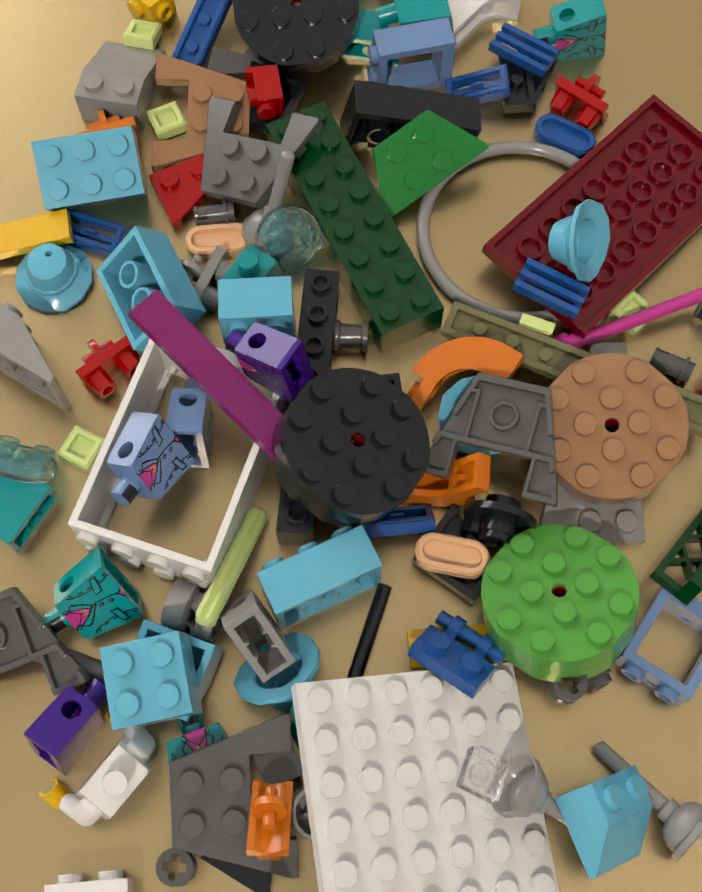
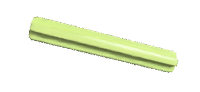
[195,507,267,628]

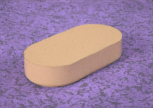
[185,222,249,260]
[415,532,490,579]

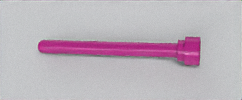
[551,288,702,349]

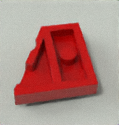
[149,153,207,231]

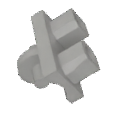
[180,246,232,312]

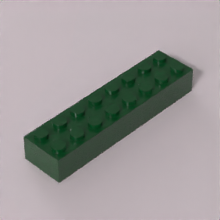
[265,101,444,353]

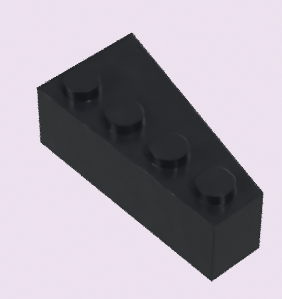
[340,80,481,151]

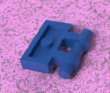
[407,610,506,699]

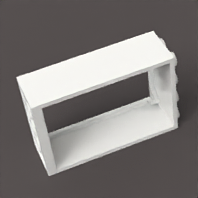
[68,339,290,591]

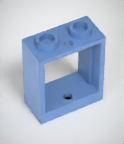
[367,17,456,90]
[614,587,702,705]

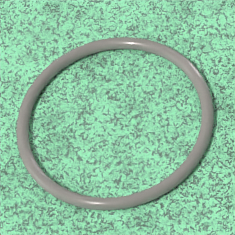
[416,141,580,325]

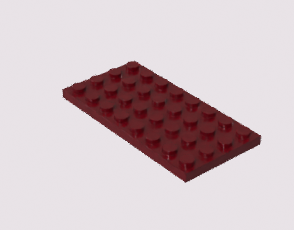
[482,94,702,339]

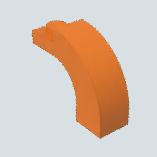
[407,336,525,416]
[402,452,491,507]

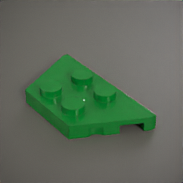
[372,109,489,217]

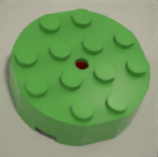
[481,524,640,682]

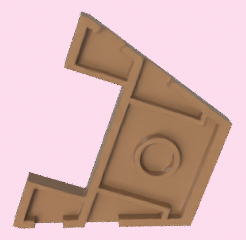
[151,53,250,172]

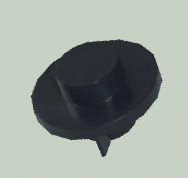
[461,494,537,548]

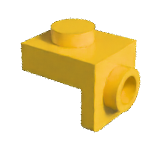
[127,0,176,24]

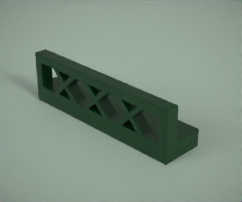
[649,509,702,606]

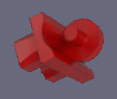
[550,74,609,130]
[75,335,140,399]

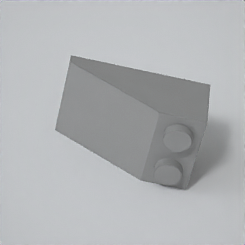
[74,41,166,129]
[0,302,71,411]

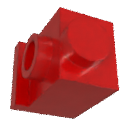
[245,64,283,120]

